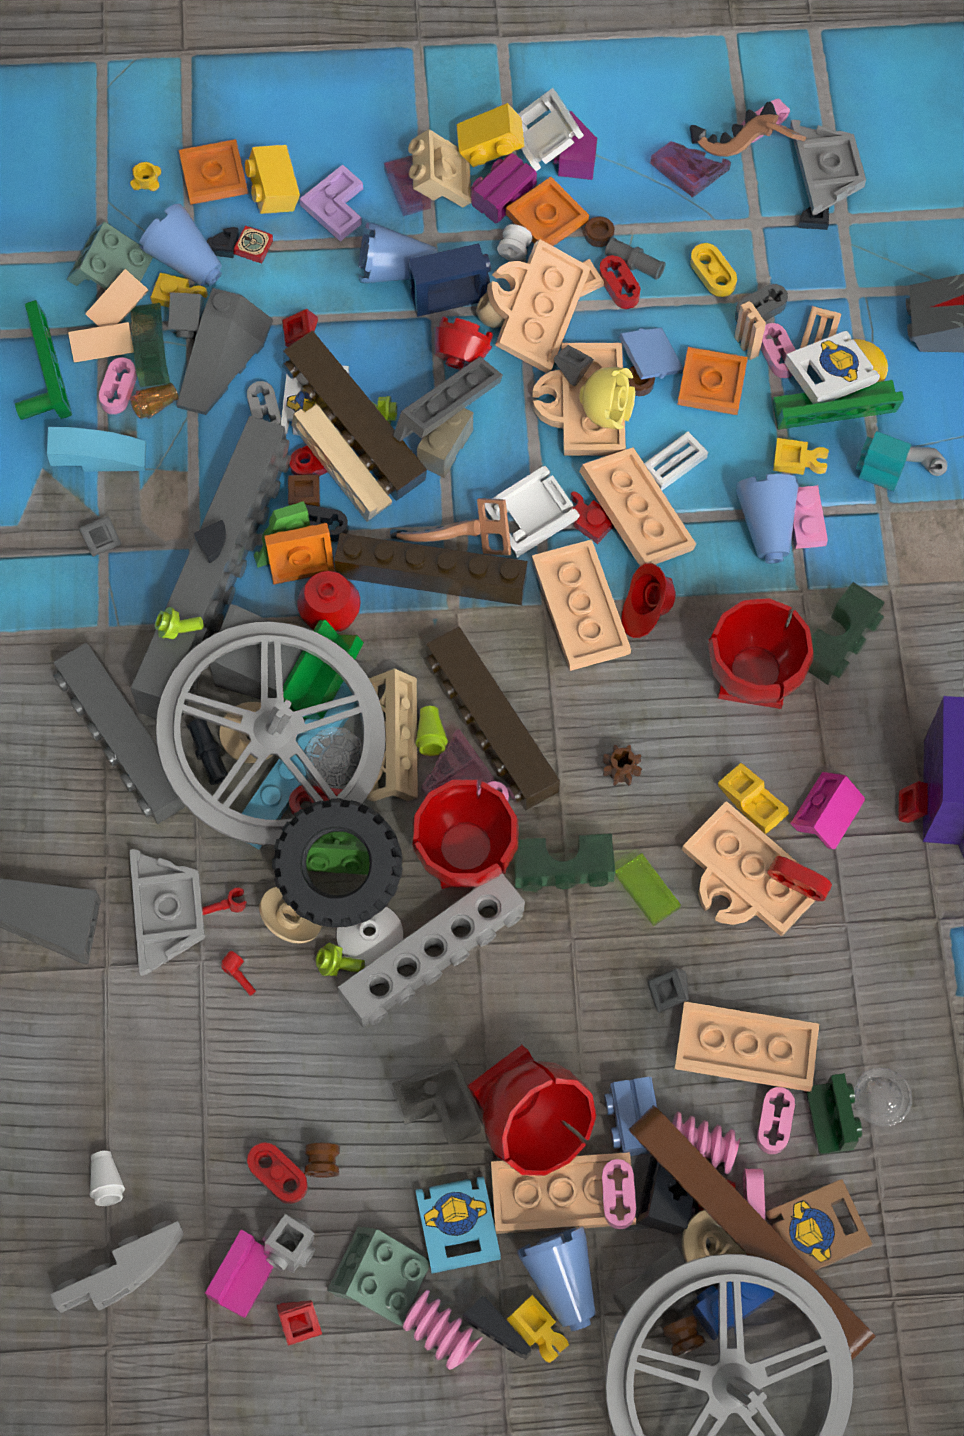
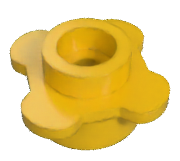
[130,162,161,191]

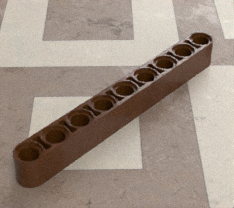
[628,1105,876,1360]

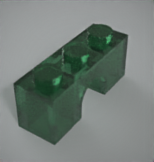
[808,582,885,685]
[512,833,615,891]

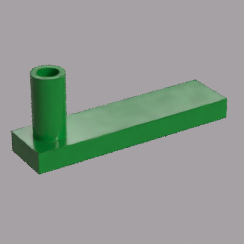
[15,300,72,420]

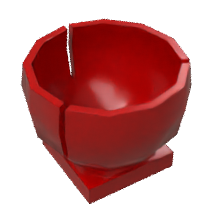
[708,598,814,709]
[412,780,518,889]
[467,1044,596,1176]

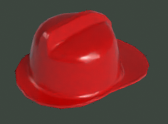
[621,563,676,638]

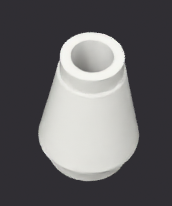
[90,1151,125,1206]

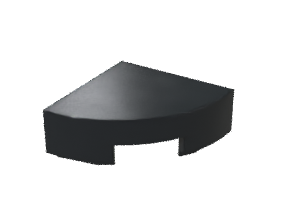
[798,207,829,230]
[207,227,239,258]
[194,520,227,563]

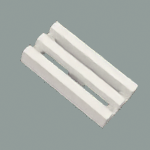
[644,432,708,490]

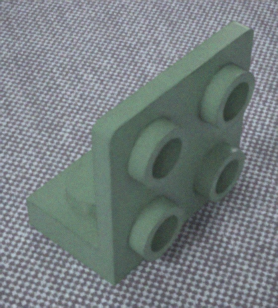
[67,221,153,290]
[327,1226,430,1325]

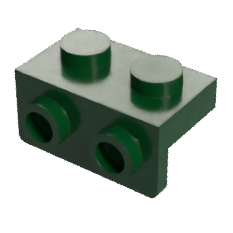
[806,1073,862,1155]

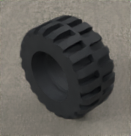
[272,798,403,928]

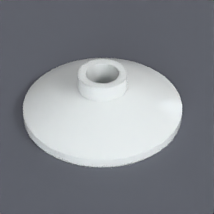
[337,907,403,967]

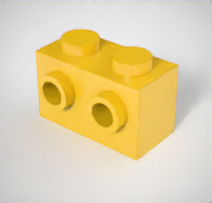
[457,103,524,167]
[245,145,300,214]

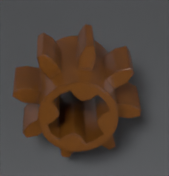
[603,745,642,786]

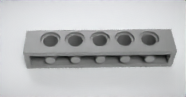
[338,873,525,1028]

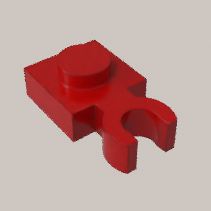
[570,491,614,545]

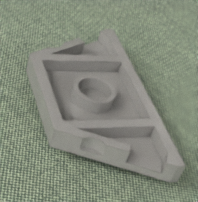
[790,120,866,215]
[129,849,205,976]

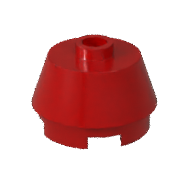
[435,316,493,370]
[297,571,361,632]

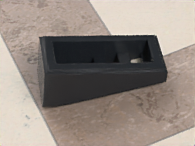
[463,1296,531,1360]

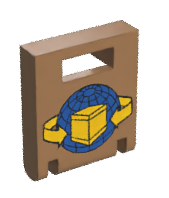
[765,1179,872,1271]

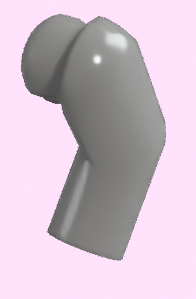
[906,446,948,476]

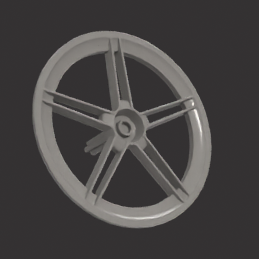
[156,622,385,846]
[605,1254,854,1436]

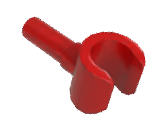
[202,888,247,915]
[221,951,256,996]

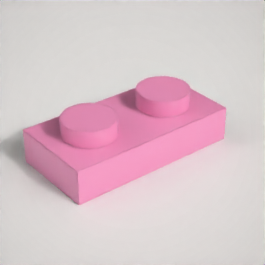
[792,485,828,549]

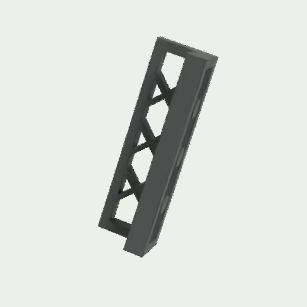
[393,356,503,442]

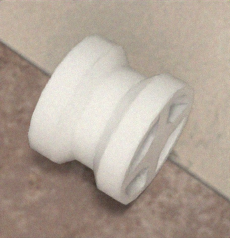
[497,224,532,261]

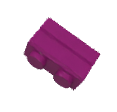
[471,153,537,224]

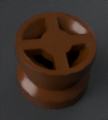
[304,1143,340,1178]
[662,1315,706,1356]

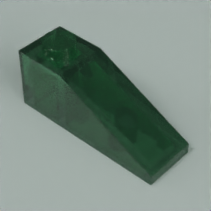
[131,303,170,387]

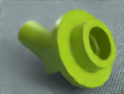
[371,396,397,425]
[155,607,204,639]
[316,943,365,976]

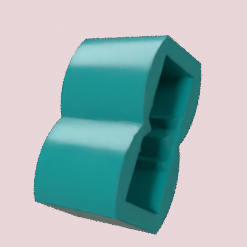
[856,431,912,492]

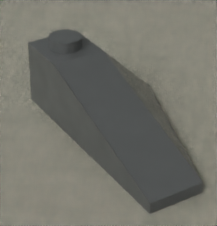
[177,288,273,415]

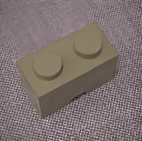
[417,408,474,478]

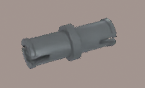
[605,237,666,280]

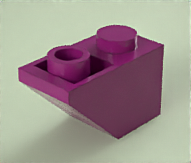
[553,111,597,180]

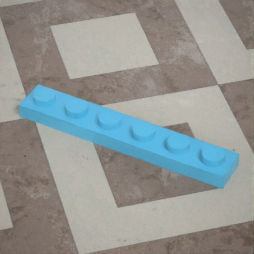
[241,681,357,850]

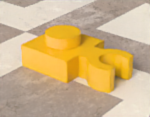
[151,273,208,308]
[773,438,829,475]
[506,1295,569,1363]

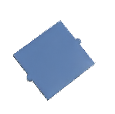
[619,327,684,379]

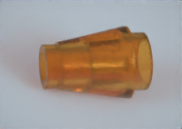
[130,383,178,419]

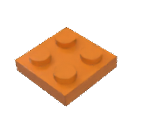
[179,139,248,205]
[506,177,589,246]
[677,347,748,415]
[264,523,335,584]

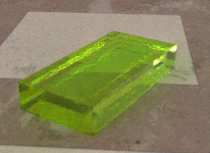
[615,853,681,926]

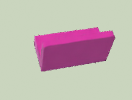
[790,772,865,849]
[205,1230,274,1318]

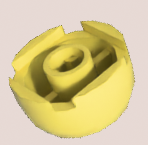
[579,367,635,429]

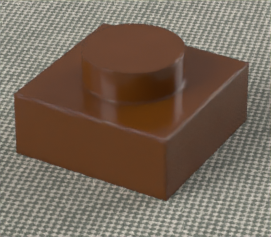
[288,475,320,507]

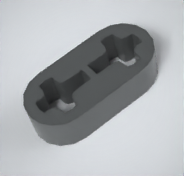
[735,284,788,323]

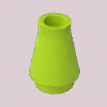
[415,706,448,756]

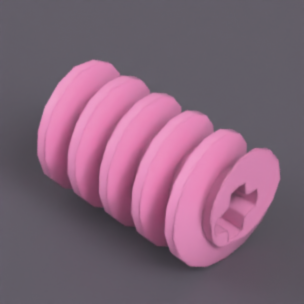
[672,1111,741,1174]
[403,1290,482,1370]

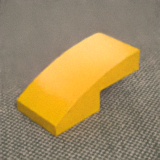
[718,763,789,834]

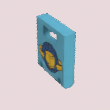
[415,1176,501,1274]

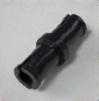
[187,718,228,785]

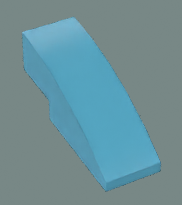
[47,427,146,472]

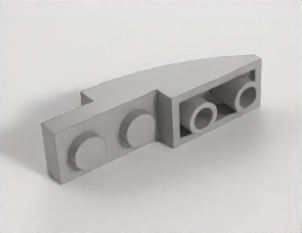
[50,1220,184,1313]

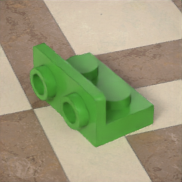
[306,832,370,875]

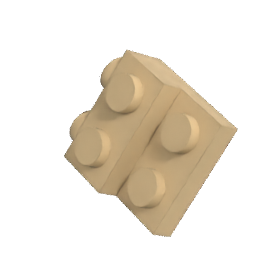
[408,129,471,208]

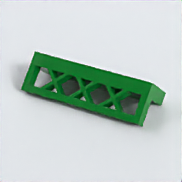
[772,380,904,430]

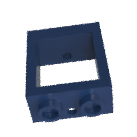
[409,243,491,317]

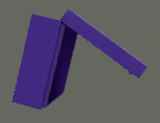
[923,696,964,858]

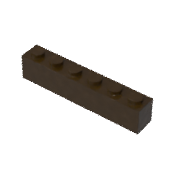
[282,330,427,501]
[334,533,528,606]
[424,626,560,811]

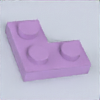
[300,165,363,241]

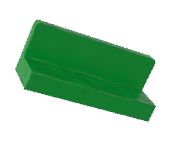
[283,620,364,720]

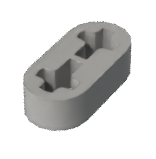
[247,381,281,425]

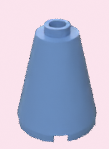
[139,204,222,286]
[359,222,437,283]
[736,474,799,564]
[517,1226,596,1331]

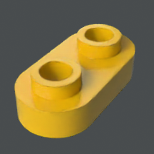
[690,243,737,297]

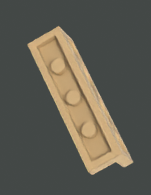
[292,404,392,522]
[367,669,418,802]

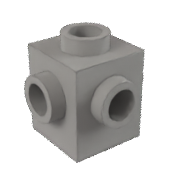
[262,1214,315,1273]

